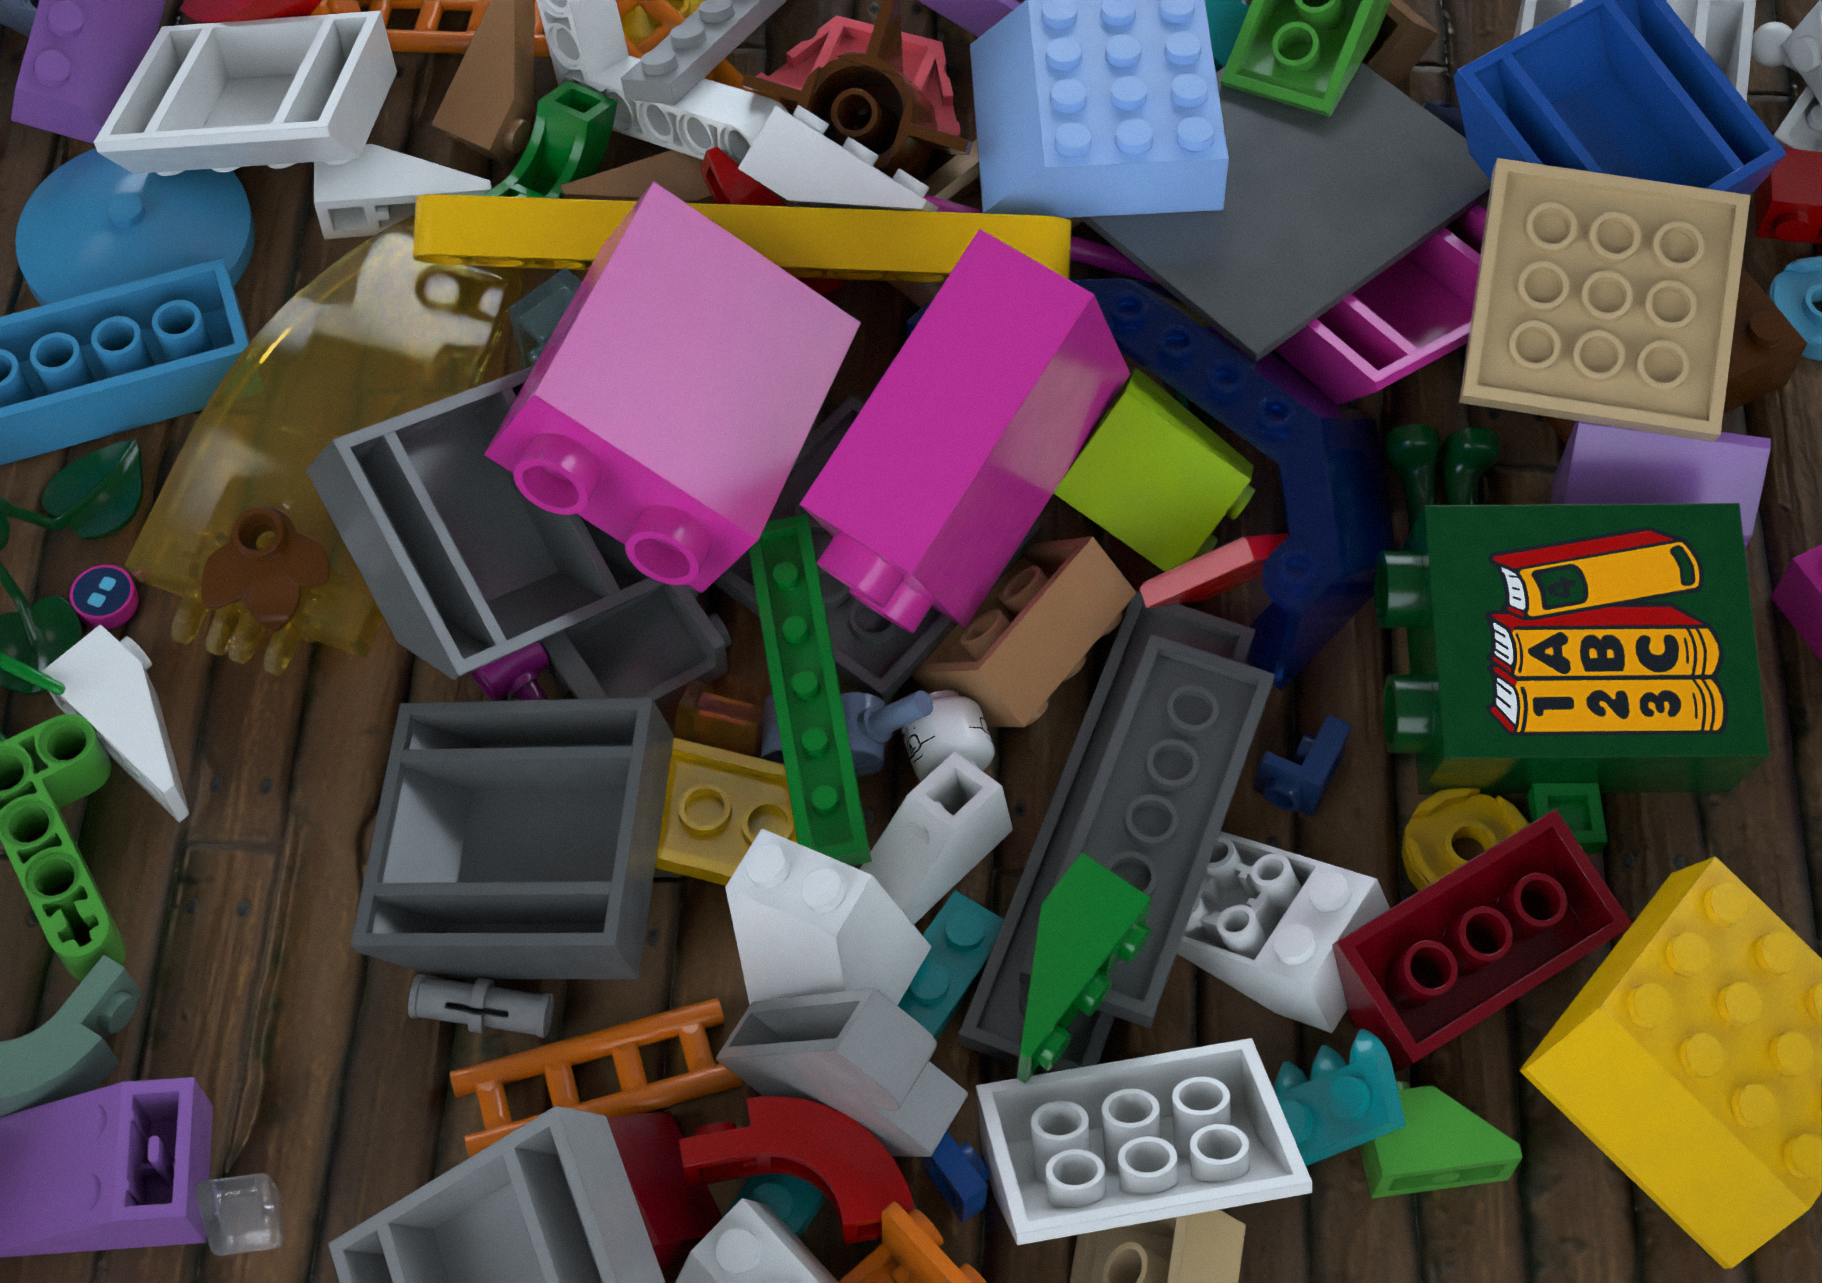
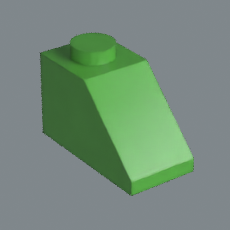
[1359,1081,1523,1199]

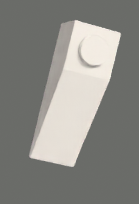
[314,144,492,239]
[41,624,189,823]

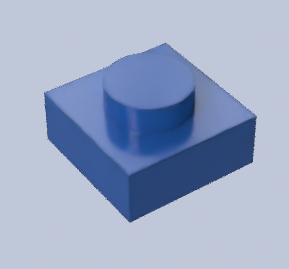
[921,1131,989,1223]

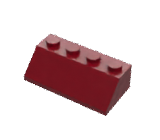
[1332,809,1632,1073]

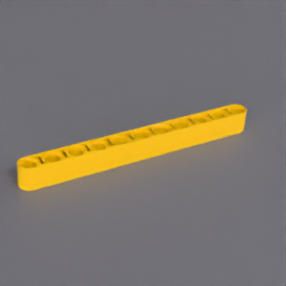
[413,194,1072,283]

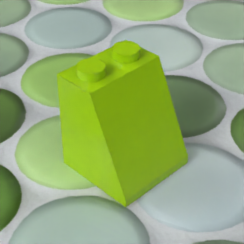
[1053,367,1255,572]

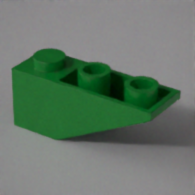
[1017,852,1152,1084]

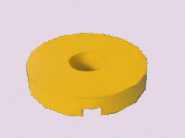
[1401,788,1529,891]

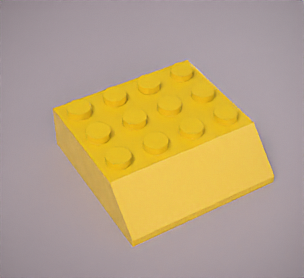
[1519,856,1822,1269]

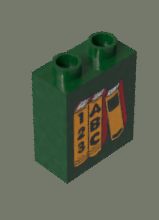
[1374,503,1770,795]

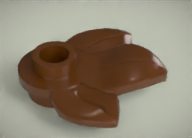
[201,506,330,633]

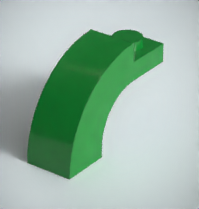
[483,80,618,199]

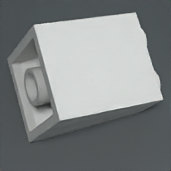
[725,828,931,1006]

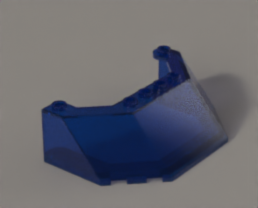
[907,278,1396,691]

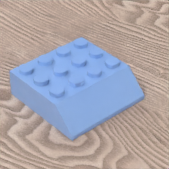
[970,0,1229,218]

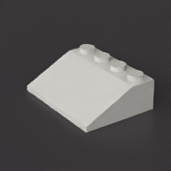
[976,1038,1312,1245]

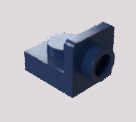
[1254,715,1352,817]

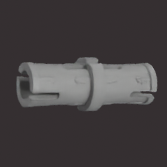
[408,974,554,1038]

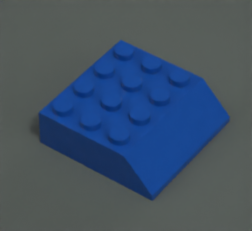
[1454,0,1787,195]

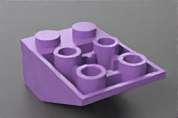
[0,1077,213,1258]

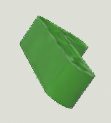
[0,714,127,982]

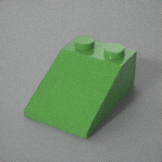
[1220,0,1391,117]

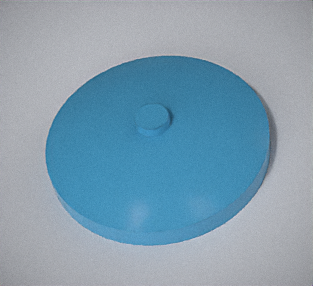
[15,148,255,306]

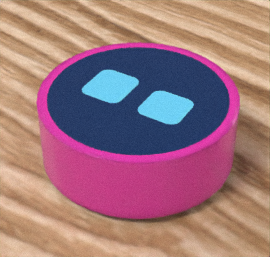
[70,565,139,630]

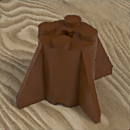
[741,0,973,179]

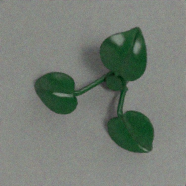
[0,439,144,697]

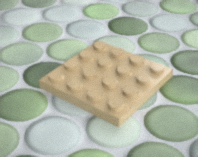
[1459,158,1751,442]

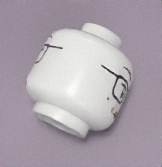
[901,690,995,781]

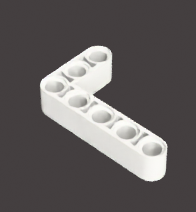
[537,0,789,165]

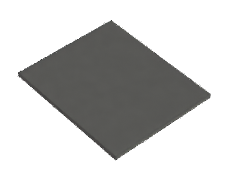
[1079,63,1491,362]

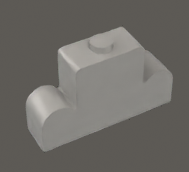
[715,988,968,1157]

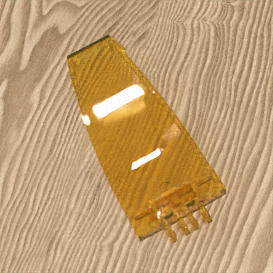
[125,215,524,676]

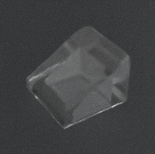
[196,1173,284,1256]

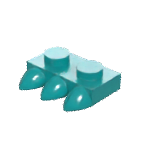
[1273,1029,1406,1166]

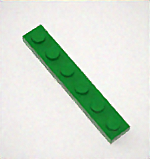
[749,513,872,866]

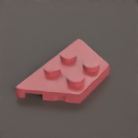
[755,15,961,138]

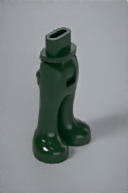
[1384,424,1501,536]

